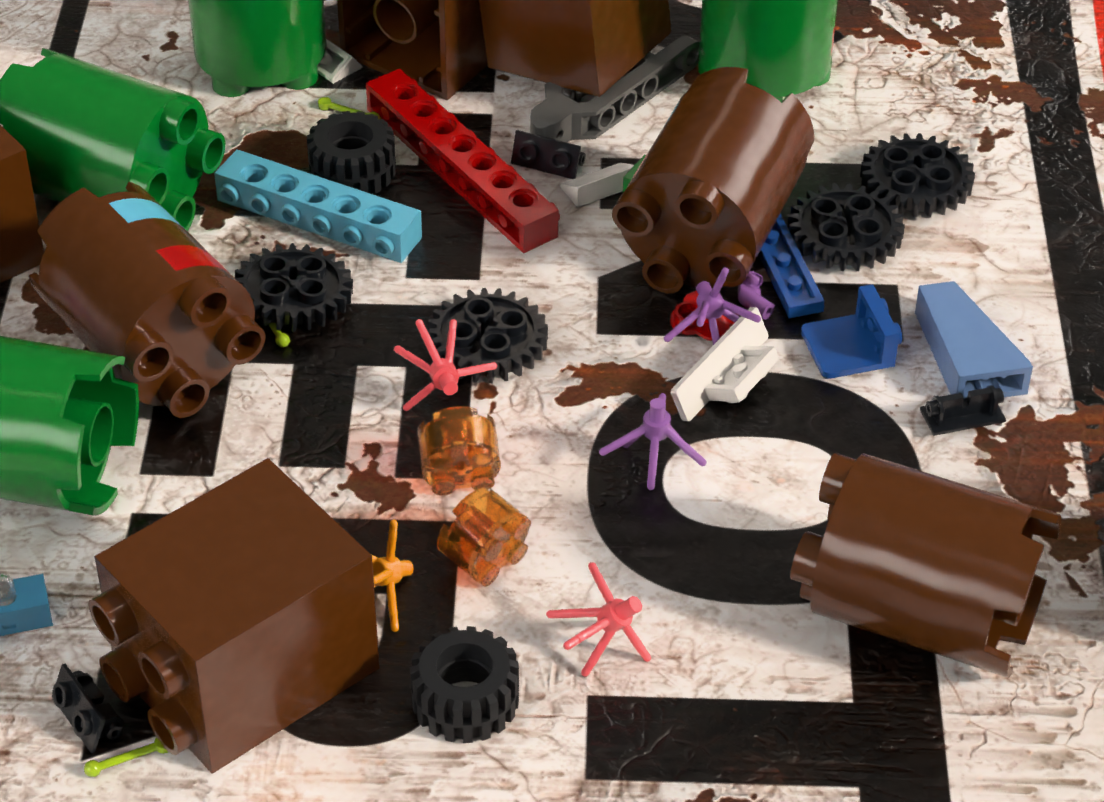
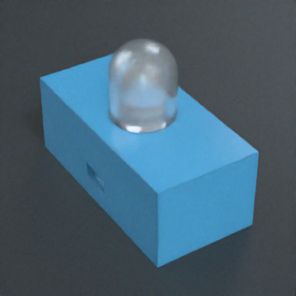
[0,573,53,636]

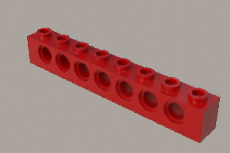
[366,68,560,253]

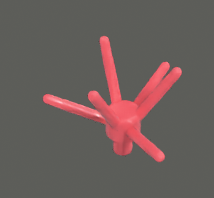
[394,319,497,411]
[546,562,651,677]

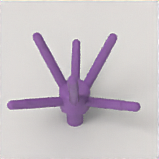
[664,267,761,345]
[599,393,707,490]

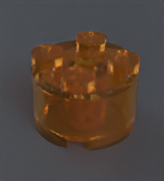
[418,406,501,496]
[437,487,531,587]

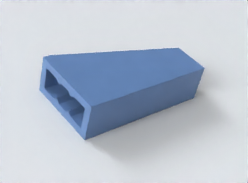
[915,281,1033,398]

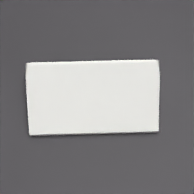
[317,39,362,84]
[560,162,634,208]

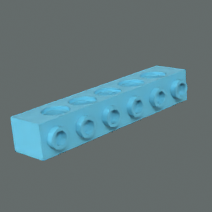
[214,149,422,263]

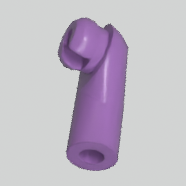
[738,271,775,320]

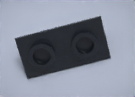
[511,130,586,179]
[920,385,1006,436]
[52,663,123,753]

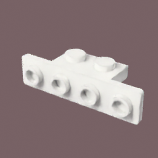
[671,307,779,421]

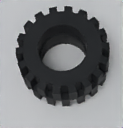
[307,111,396,194]
[410,626,519,743]

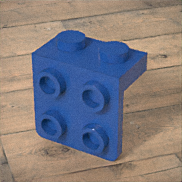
[801,284,902,379]

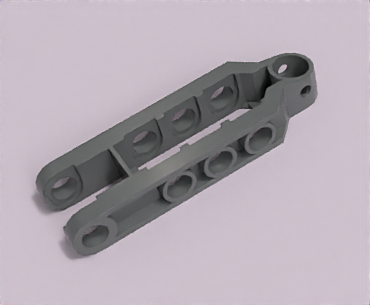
[530,35,700,142]

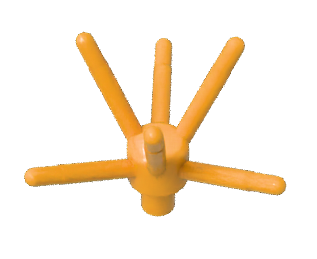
[371,519,414,632]

